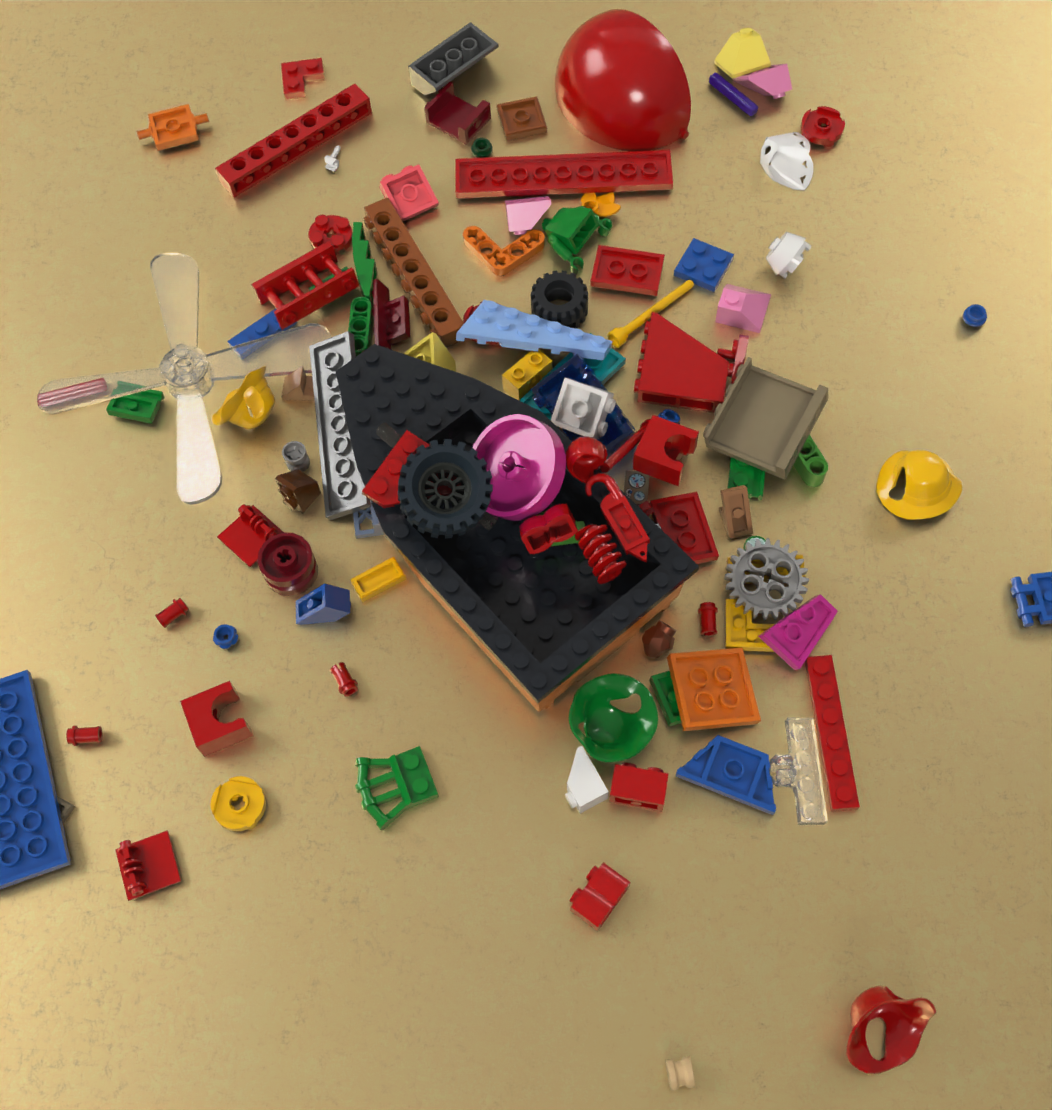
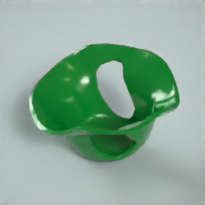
[569,673,658,762]

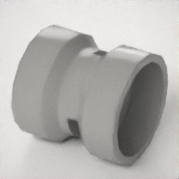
[282,441,310,472]

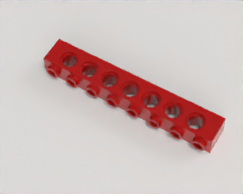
[215,83,372,198]

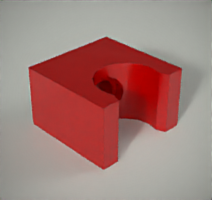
[633,415,699,487]
[180,681,253,757]

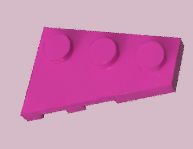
[758,594,838,670]

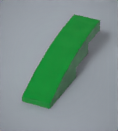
[352,222,378,309]

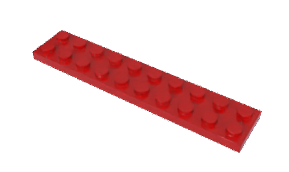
[455,150,673,199]

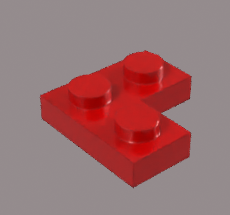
[281,58,325,100]

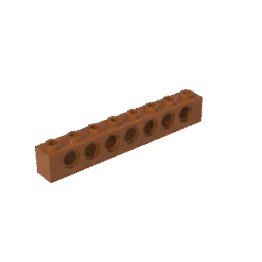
[363,197,467,348]

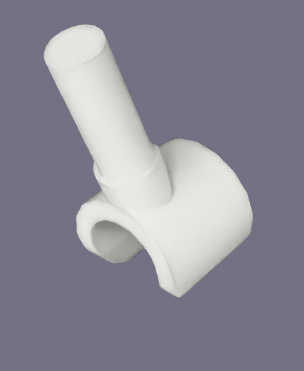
[325,145,341,172]

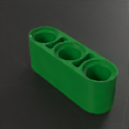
[348,297,374,357]

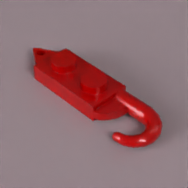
[585,473,650,562]

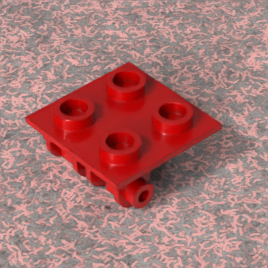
[217,504,284,567]
[115,830,181,901]

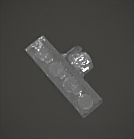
[769,717,828,825]

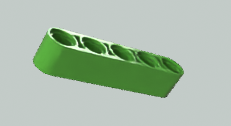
[794,435,828,487]

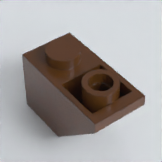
[275,469,321,514]

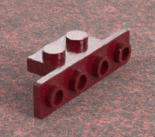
[372,279,410,350]

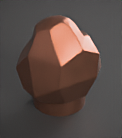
[642,620,676,658]

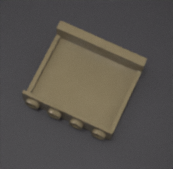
[703,357,828,480]

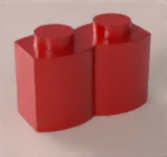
[519,504,578,554]
[569,862,631,931]

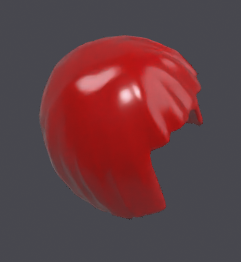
[565,436,608,483]

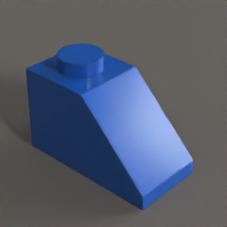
[295,584,351,625]

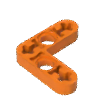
[463,226,545,276]

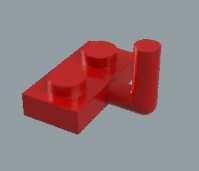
[717,334,749,384]

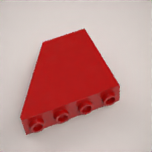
[634,312,729,413]

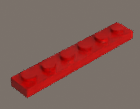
[805,655,860,812]

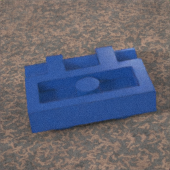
[1011,572,1052,627]

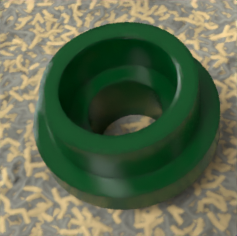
[471,138,493,158]

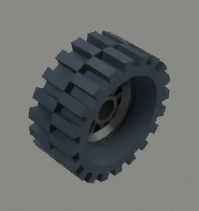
[398,439,493,539]

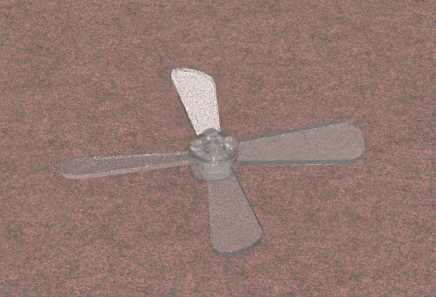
[37,253,331,505]

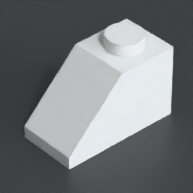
[565,746,609,814]

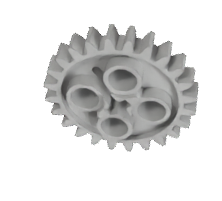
[724,538,809,621]

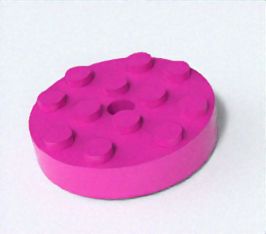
[472,414,566,521]

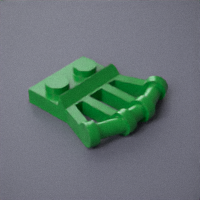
[355,746,439,830]

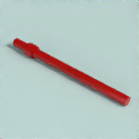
[600,419,650,473]

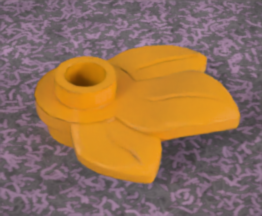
[581,192,621,217]

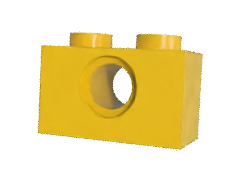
[502,349,552,400]

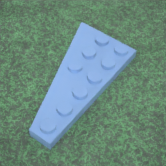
[456,300,612,360]

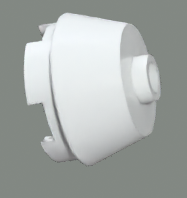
[766,232,811,278]

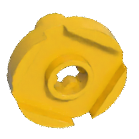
[211,776,266,831]

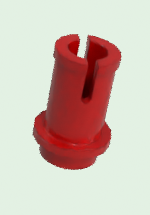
[155,598,189,628]
[698,602,718,636]
[330,662,358,697]
[66,725,103,746]

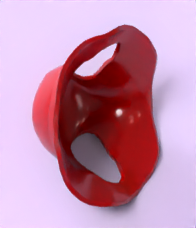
[846,986,936,1074]

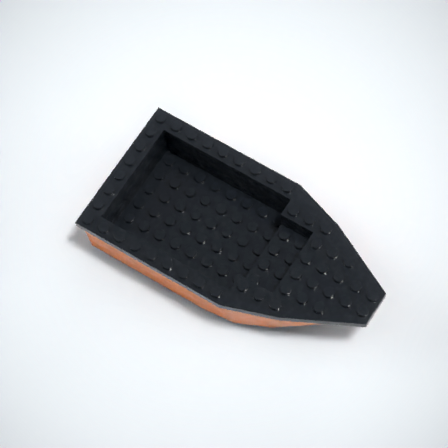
[335,344,699,712]

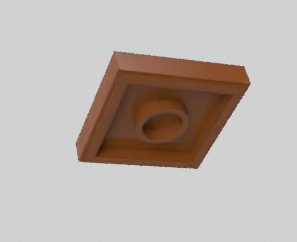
[497,96,547,141]

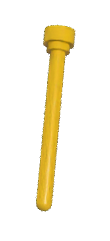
[607,280,694,348]

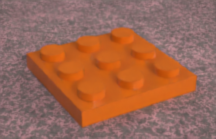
[667,648,761,731]

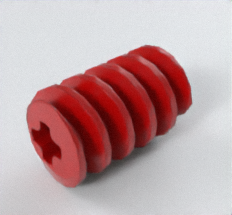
[574,524,627,584]

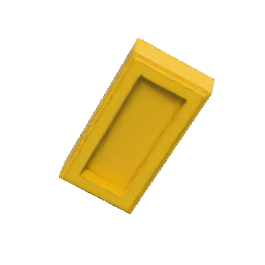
[350,556,406,603]

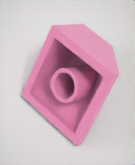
[733,64,792,99]
[505,196,551,235]
[715,284,771,333]

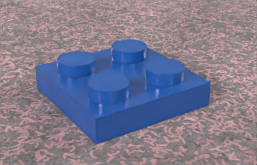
[674,238,734,292]

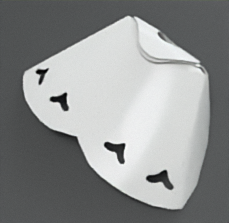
[760,132,813,190]

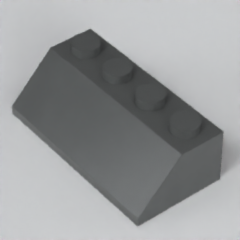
[408,22,499,95]

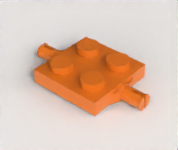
[137,104,209,151]

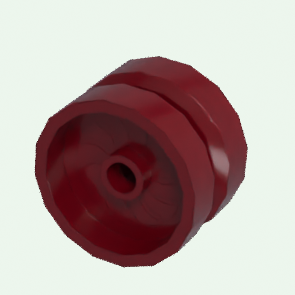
[257,533,318,596]

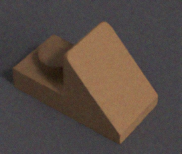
[281,367,314,401]
[719,485,753,539]

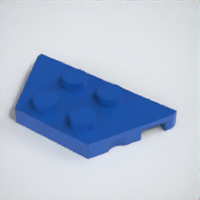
[676,735,776,815]

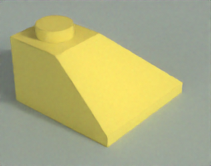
[715,28,771,79]
[403,332,456,372]

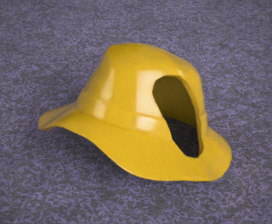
[211,365,275,429]
[876,450,962,520]

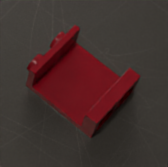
[424,82,491,145]

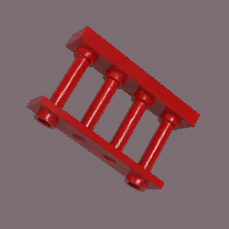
[251,241,359,330]

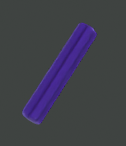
[709,72,758,116]

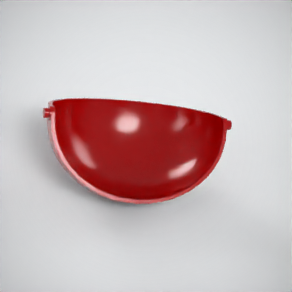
[555,9,691,151]

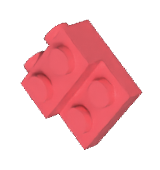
[379,164,439,222]

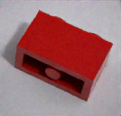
[609,762,669,812]

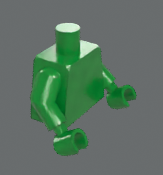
[542,206,612,274]

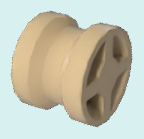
[666,1056,695,1091]

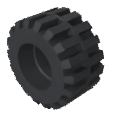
[531,270,588,328]

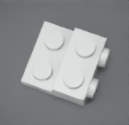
[551,378,616,439]

